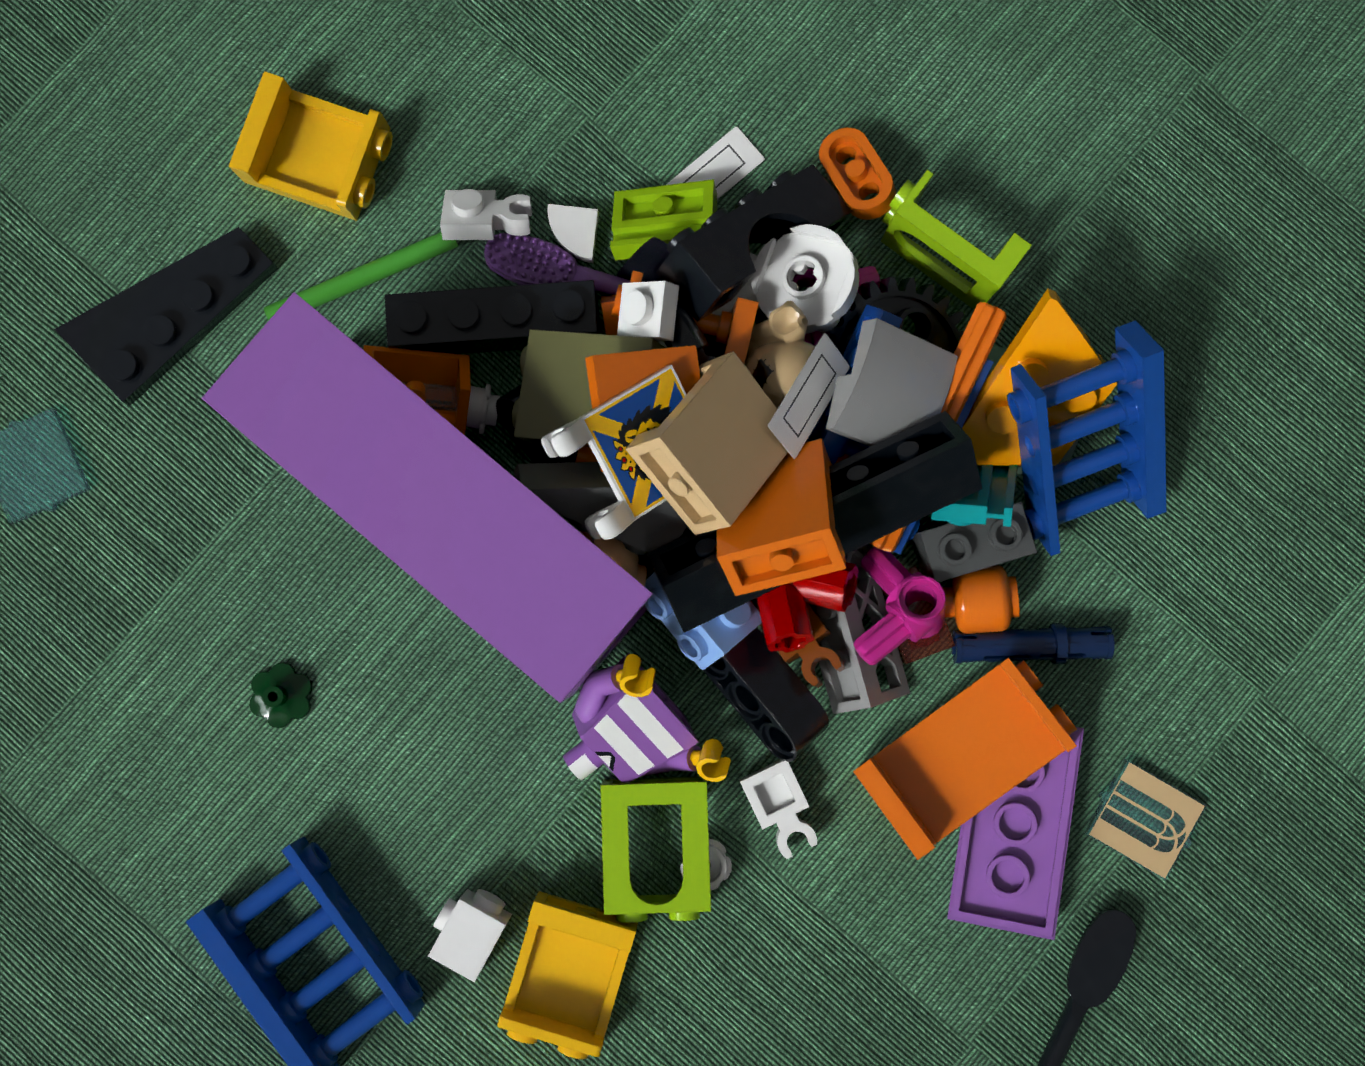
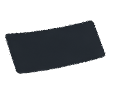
[617,237,669,282]

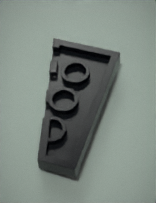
[54,227,279,405]

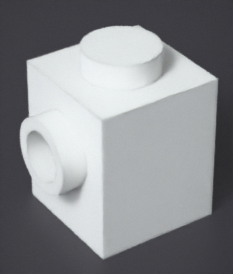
[428,889,512,982]

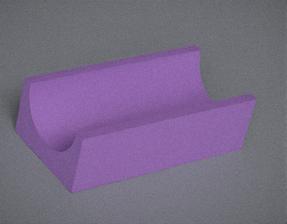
[201,292,653,703]

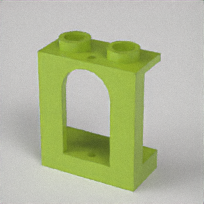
[881,170,1032,310]
[600,776,711,923]

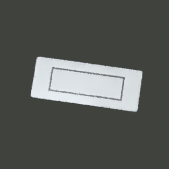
[666,127,765,200]
[768,333,850,459]

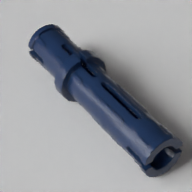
[951,623,1115,665]

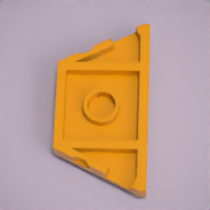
[962,288,1117,466]

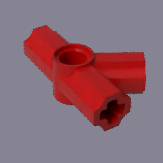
[757,562,859,653]

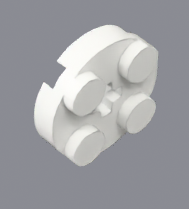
[751,224,859,333]

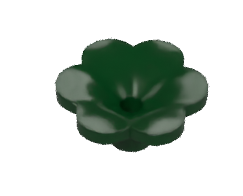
[249,663,313,728]

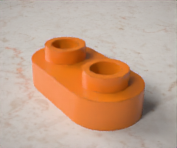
[819,128,896,220]

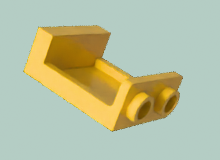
[228,71,393,221]
[497,891,638,1059]

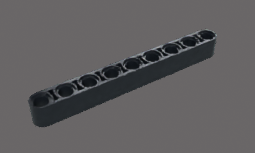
[496,385,829,762]

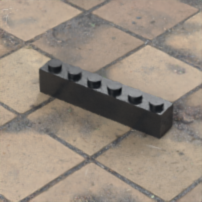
[646,411,983,633]

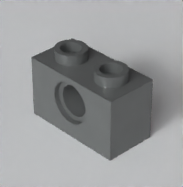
[911,502,1037,582]

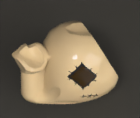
[744,301,816,408]

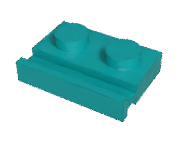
[931,465,1018,527]

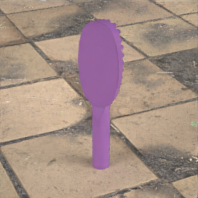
[484,233,630,295]

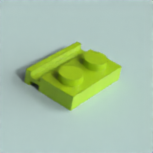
[610,179,717,261]

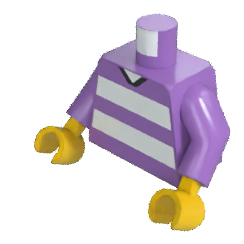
[563,653,731,783]

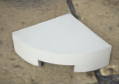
[547,204,599,263]

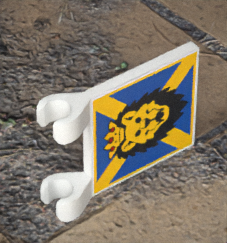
[541,365,687,540]

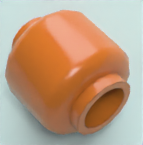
[942,565,1020,634]

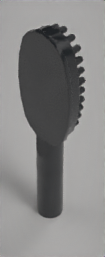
[1037,909,1136,1066]

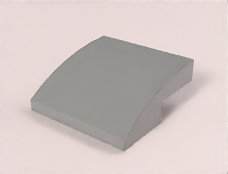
[826,318,958,447]

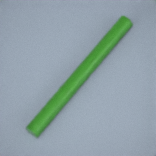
[264,232,459,320]

